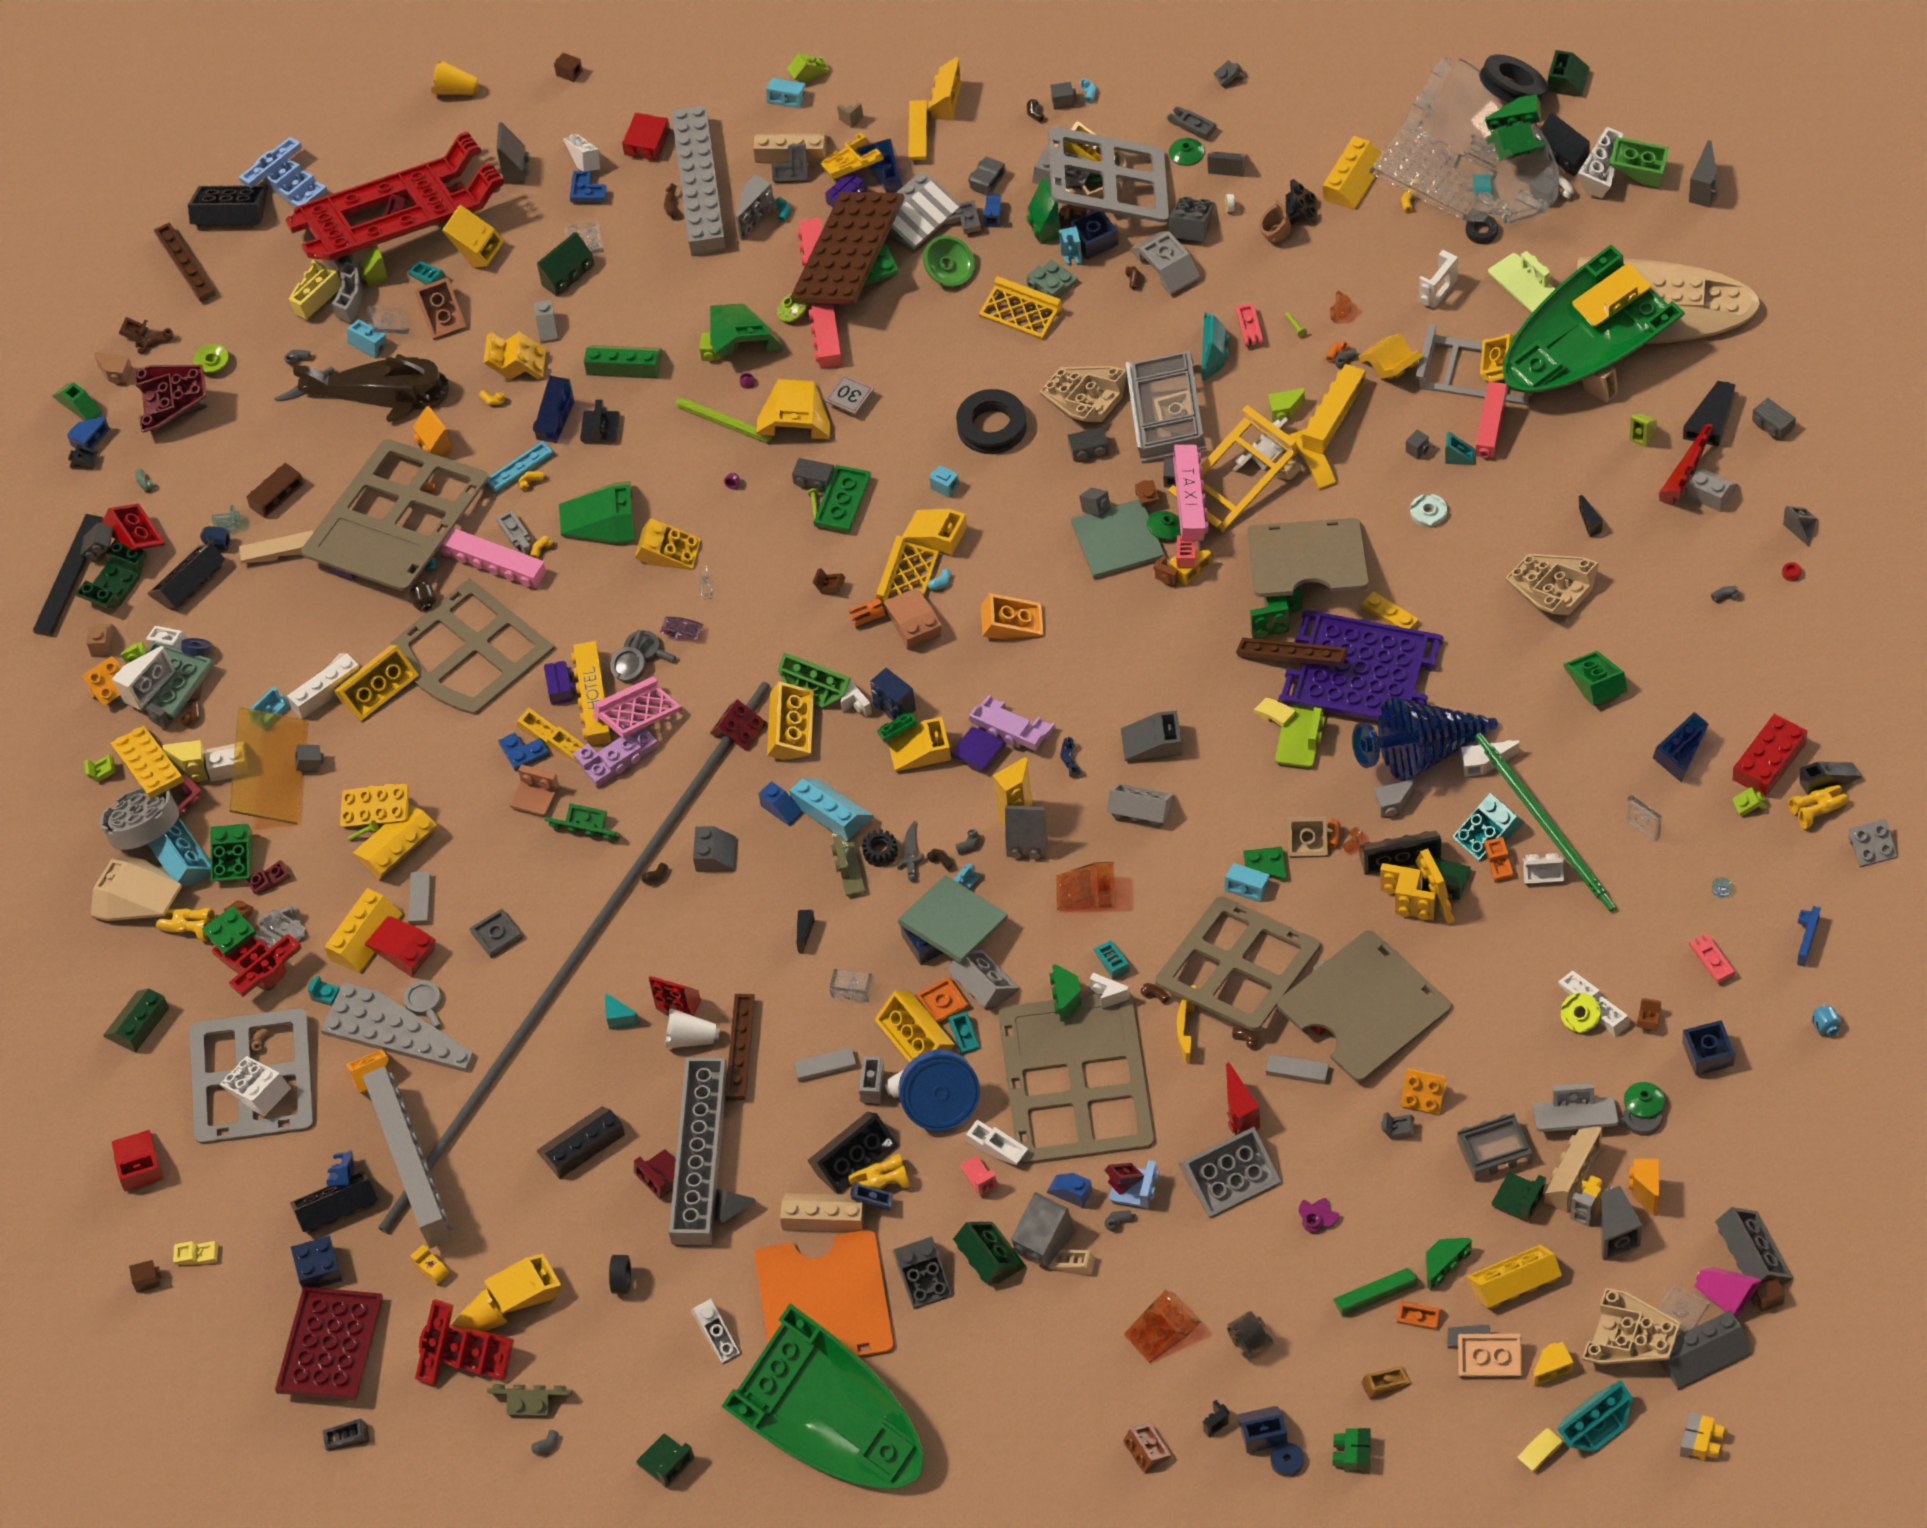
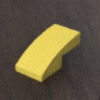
[1254,698,1295,727]
[173,1241,218,1265]
[1517,1428,1564,1472]

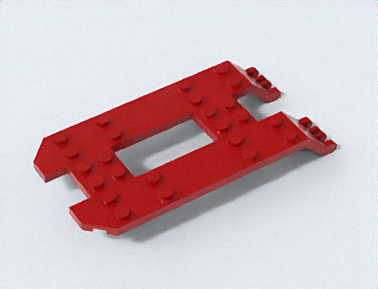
[286,132,504,261]

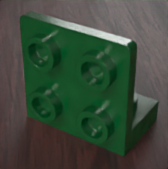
[1422,858,1471,900]
[1492,1172,1546,1222]
[636,1433,695,1487]

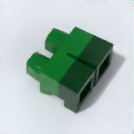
[1333,1428,1371,1474]

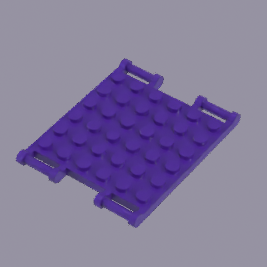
[1278,610,1444,731]

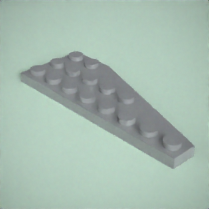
[321,982,474,1072]

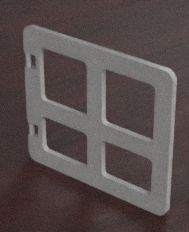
[1048,126,1169,223]
[189,1008,313,1144]

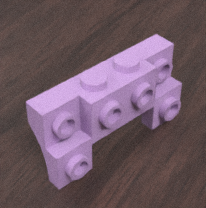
[969,695,1055,751]
[573,717,658,788]

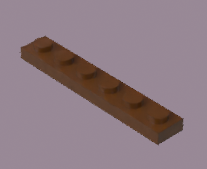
[154,222,216,302]
[1236,637,1348,667]
[725,994,755,1100]

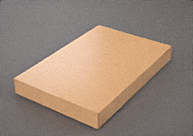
[1458,1334,1522,1376]

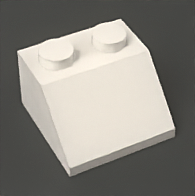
[205,742,249,782]

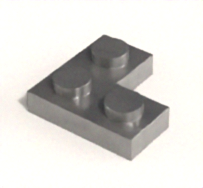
[772,144,808,181]
[943,200,981,234]

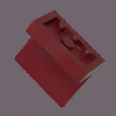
[710,699,766,751]
[634,1149,676,1200]

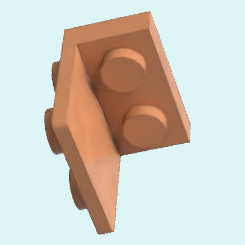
[510,764,559,816]

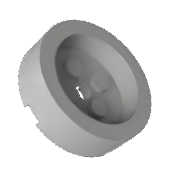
[99,787,179,850]

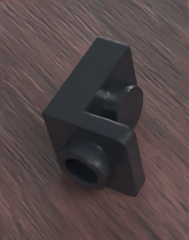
[68,444,98,469]
[1203,1400,1229,1437]

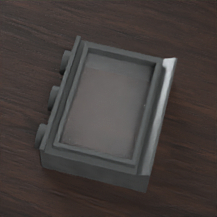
[1457,1113,1533,1181]

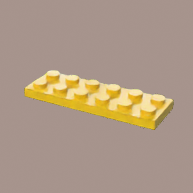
[111,726,184,799]

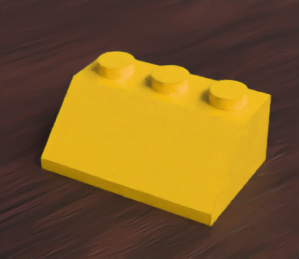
[928,57,961,120]

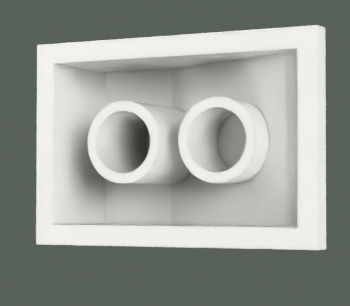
[112,646,176,710]

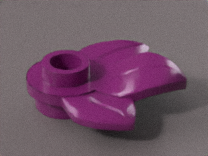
[1299,1198,1339,1232]

